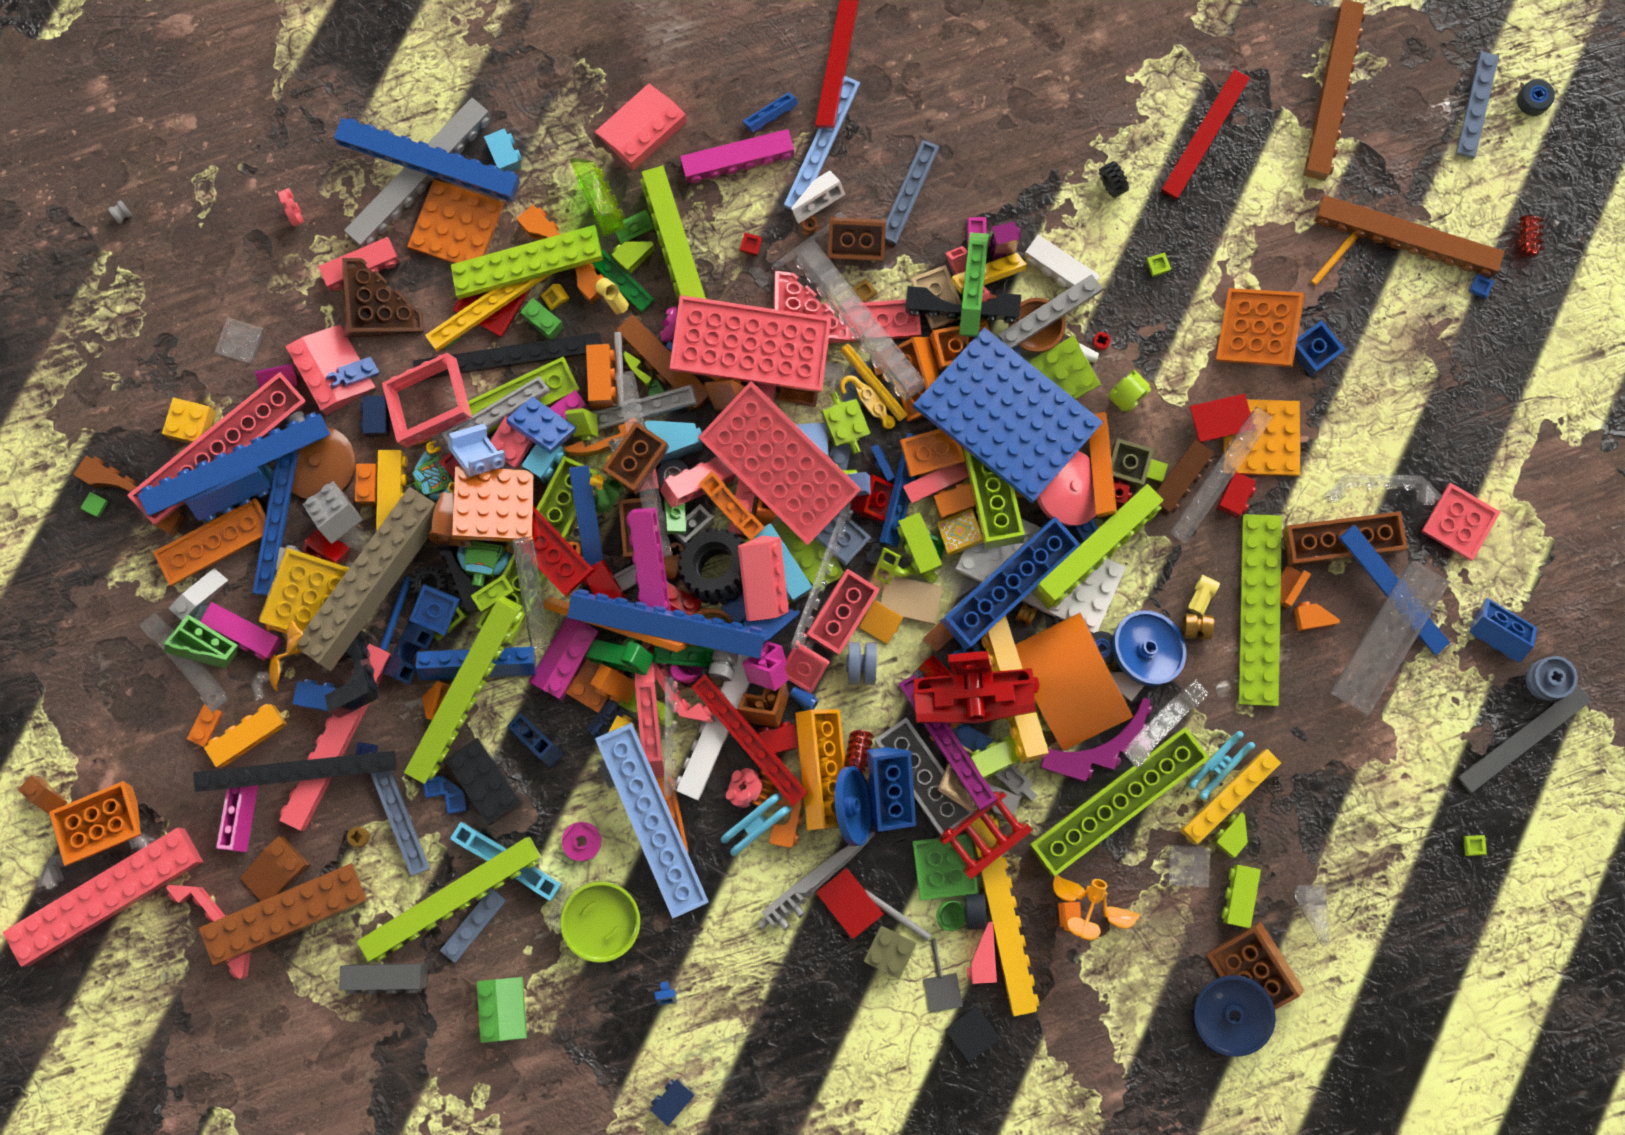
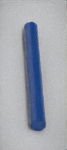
[380,576,411,651]

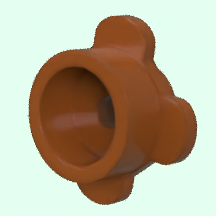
[799,215,820,236]

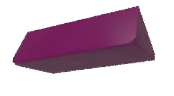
[255,364,299,388]

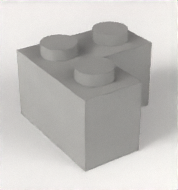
[659,504,714,546]

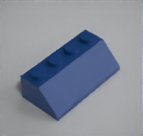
[185,467,271,523]
[867,747,916,832]

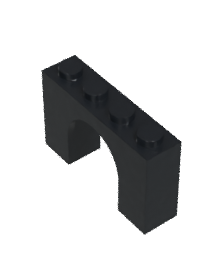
[324,630,379,718]

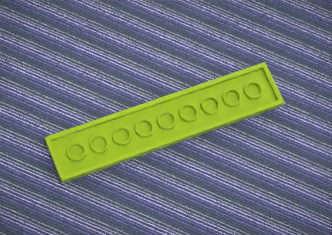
[1238,514,1282,707]

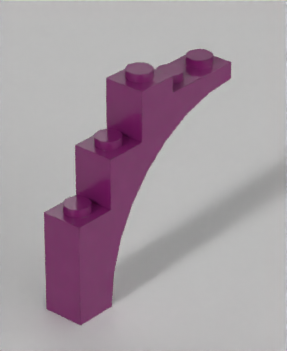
[1039,698,1152,782]

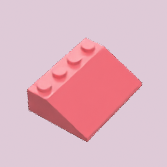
[595,84,687,171]
[286,324,376,416]

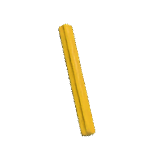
[840,344,907,421]

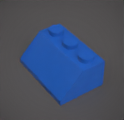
[1470,598,1537,663]

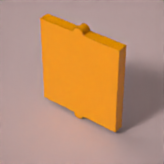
[859,600,903,644]

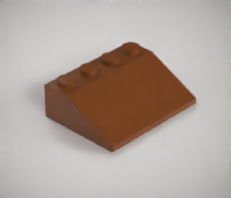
[1206,921,1304,1010]

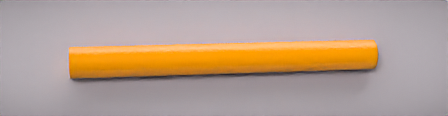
[1311,232,1358,286]

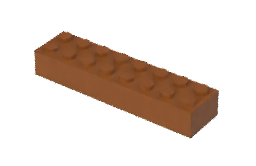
[199,863,368,967]

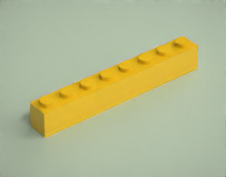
[982,615,1049,763]

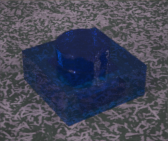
[355,742,378,755]

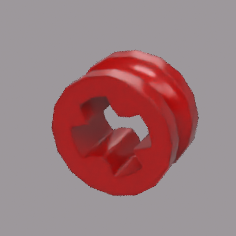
[1093,332,1111,351]

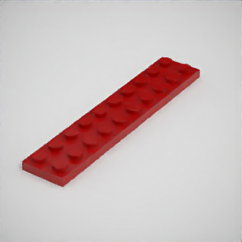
[439,451,595,597]

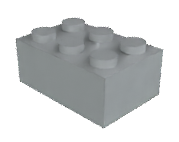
[303,481,362,544]

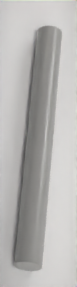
[614,332,625,408]
[866,890,931,941]

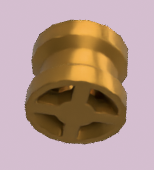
[1015,603,1037,626]
[347,827,370,847]

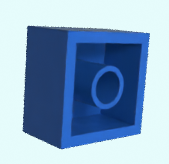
[1294,320,1346,377]

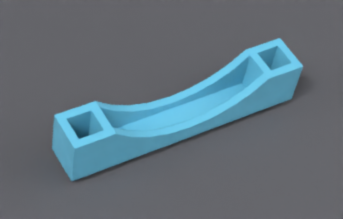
[450,822,563,901]

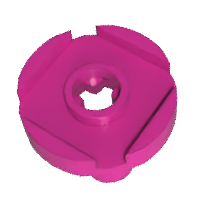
[562,822,602,861]

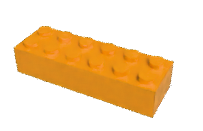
[795,709,846,831]

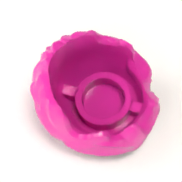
[660,306,678,341]

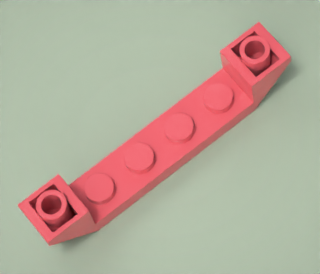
[642,642,715,724]
[635,661,665,777]
[166,885,251,979]

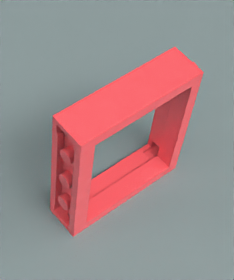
[382,353,472,448]

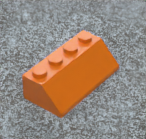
[889,337,940,422]

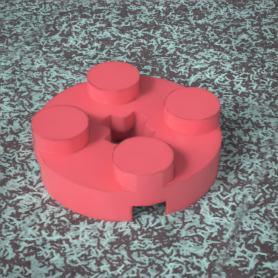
[278,188,304,226]
[726,768,762,808]

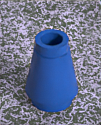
[789,687,819,711]

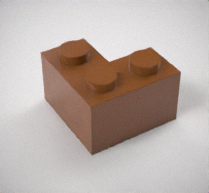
[738,682,789,728]

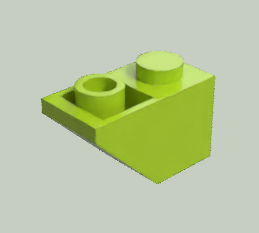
[1213,812,1248,858]

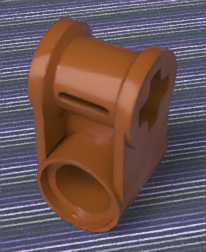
[664,542,685,581]

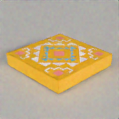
[937,508,984,556]

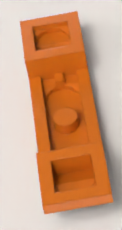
[565,419,637,457]
[698,471,765,541]

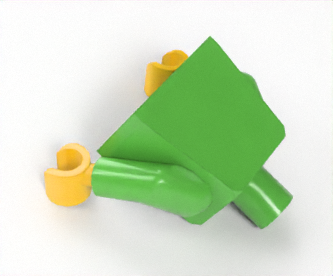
[590,454,625,513]

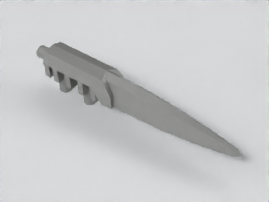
[757,832,876,931]

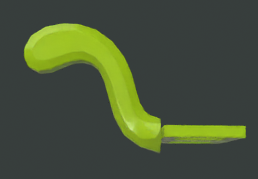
[872,547,937,585]

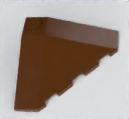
[342,258,424,337]

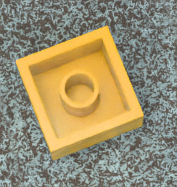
[162,398,216,444]

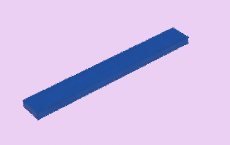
[252,450,299,596]
[1339,525,1450,655]

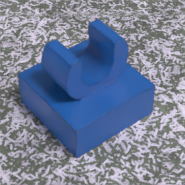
[655,982,677,1006]

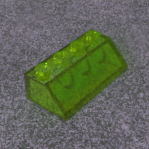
[569,158,626,236]

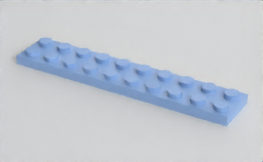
[595,723,709,919]

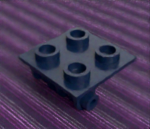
[586,699,639,738]

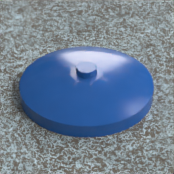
[1112,610,1186,686]
[835,766,872,846]

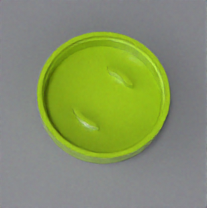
[560,881,640,962]

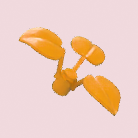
[265,621,303,691]
[1053,875,1140,941]

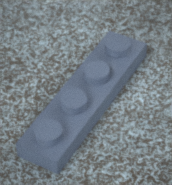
[440,888,507,963]

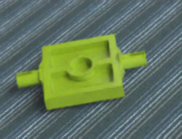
[821,392,871,454]

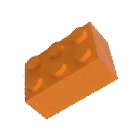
[586,344,617,410]

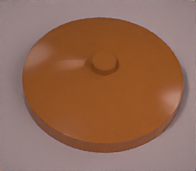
[292,427,357,500]

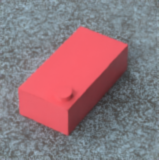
[804,569,880,656]

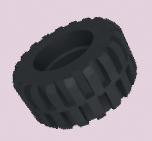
[678,528,745,605]

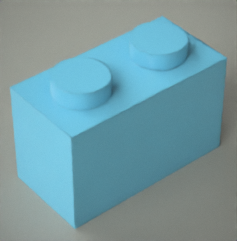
[484,128,522,172]

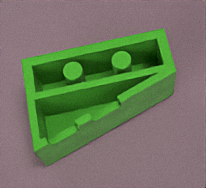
[164,615,238,669]

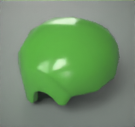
[936,901,966,931]

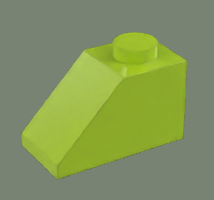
[612,242,655,275]
[565,408,599,442]

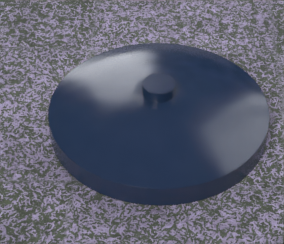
[1194,975,1276,1057]

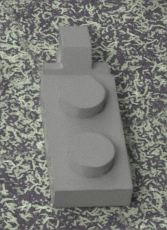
[994,765,1037,802]

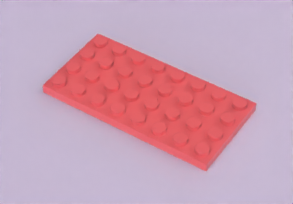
[669,295,831,393]
[698,381,862,545]

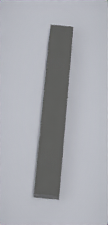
[1457,686,1591,793]

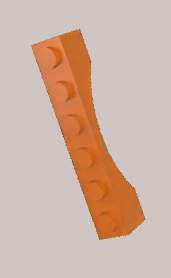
[516,204,608,305]

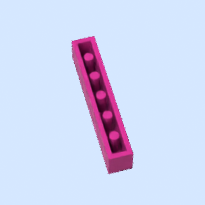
[680,129,794,183]
[627,507,671,611]

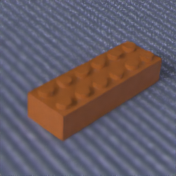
[1282,511,1408,567]

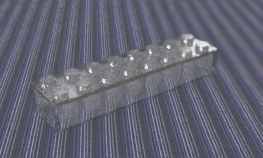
[1330,561,1450,716]

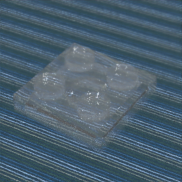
[215,317,265,365]
[1168,845,1210,888]

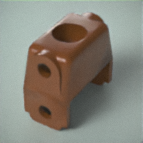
[429,492,473,547]

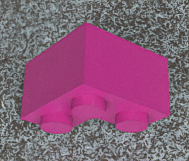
[742,642,788,691]

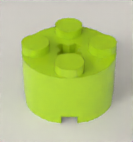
[1107,369,1152,413]

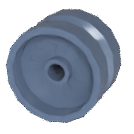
[846,642,877,685]
[1525,656,1578,701]

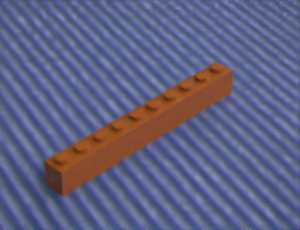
[1303,0,1366,181]
[1314,195,1504,277]

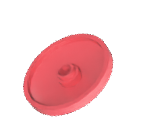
[1037,451,1096,526]

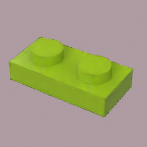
[471,575,515,613]

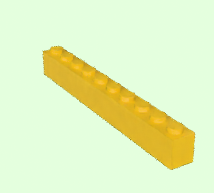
[970,815,1040,1016]

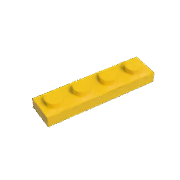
[952,253,1027,294]

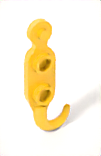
[840,375,895,429]

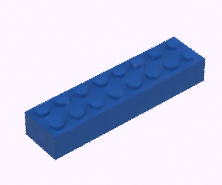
[939,516,1080,650]

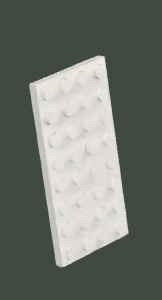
[955,519,1126,634]

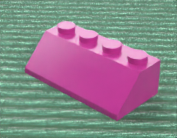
[529,616,601,701]

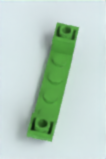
[959,232,989,337]

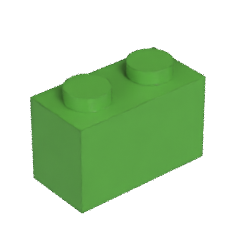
[520,298,564,340]

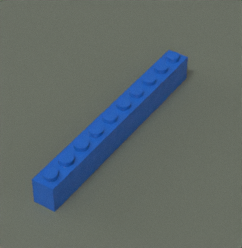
[334,118,520,203]
[137,412,330,516]
[567,589,766,659]

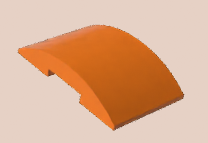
[1015,612,1133,751]

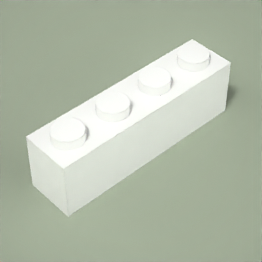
[1024,235,1100,288]

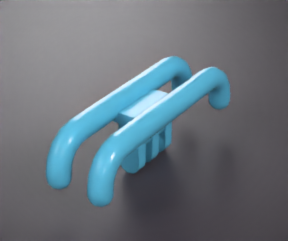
[1188,731,1255,800]
[721,792,792,856]

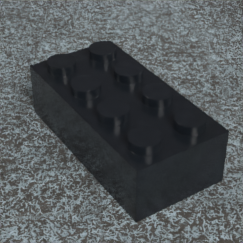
[445,738,523,826]

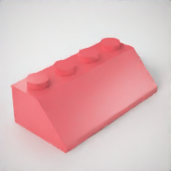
[738,536,789,621]

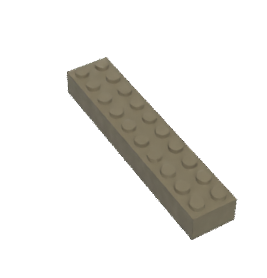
[295,487,436,671]

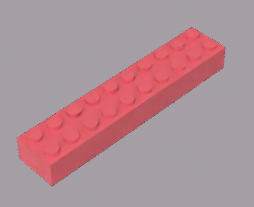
[127,372,306,526]
[2,828,203,967]

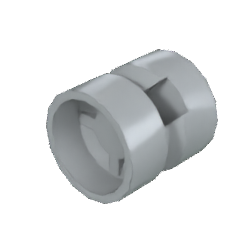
[708,649,739,681]

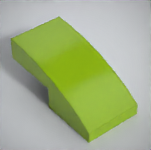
[623,351,653,389]

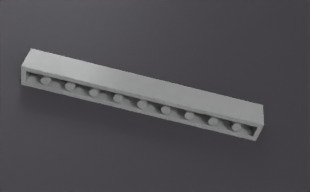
[344,98,491,248]

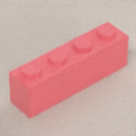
[318,237,400,291]
[660,456,737,508]

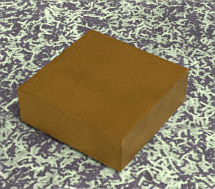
[851,279,877,303]

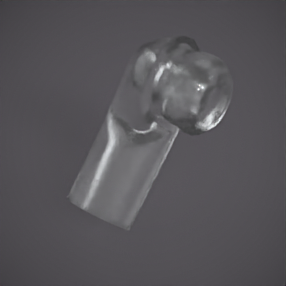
[251,672,270,700]

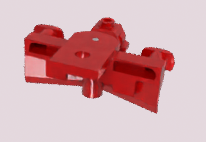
[913,651,1040,723]

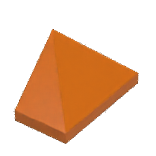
[421,681,451,720]

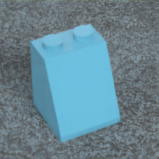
[645,421,703,465]

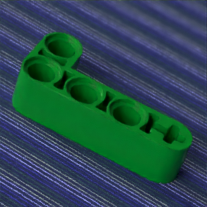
[585,639,654,675]

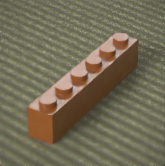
[616,314,710,412]

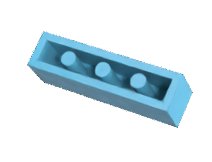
[752,523,813,602]

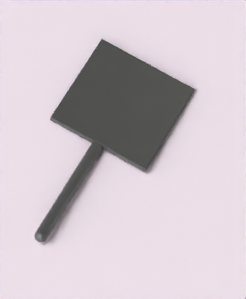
[924,938,963,1013]

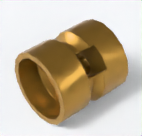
[1182,613,1214,640]

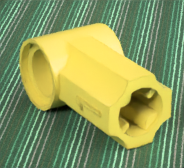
[596,278,629,315]
[1187,575,1220,615]

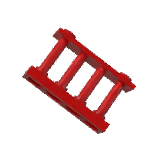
[939,791,1033,879]

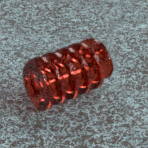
[1519,215,1544,257]
[844,730,874,773]

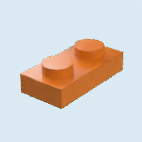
[187,704,224,747]

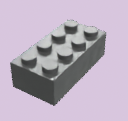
[339,963,428,994]

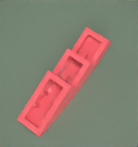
[903,461,969,505]

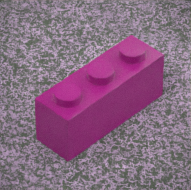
[988,221,1021,262]

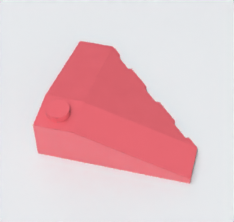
[773,271,849,344]

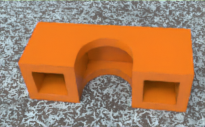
[769,792,805,849]

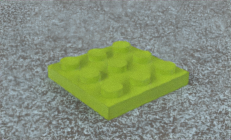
[1028,335,1101,400]

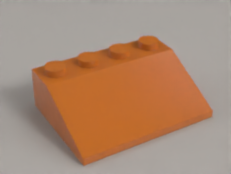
[49,781,141,866]

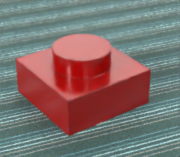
[739,232,763,257]

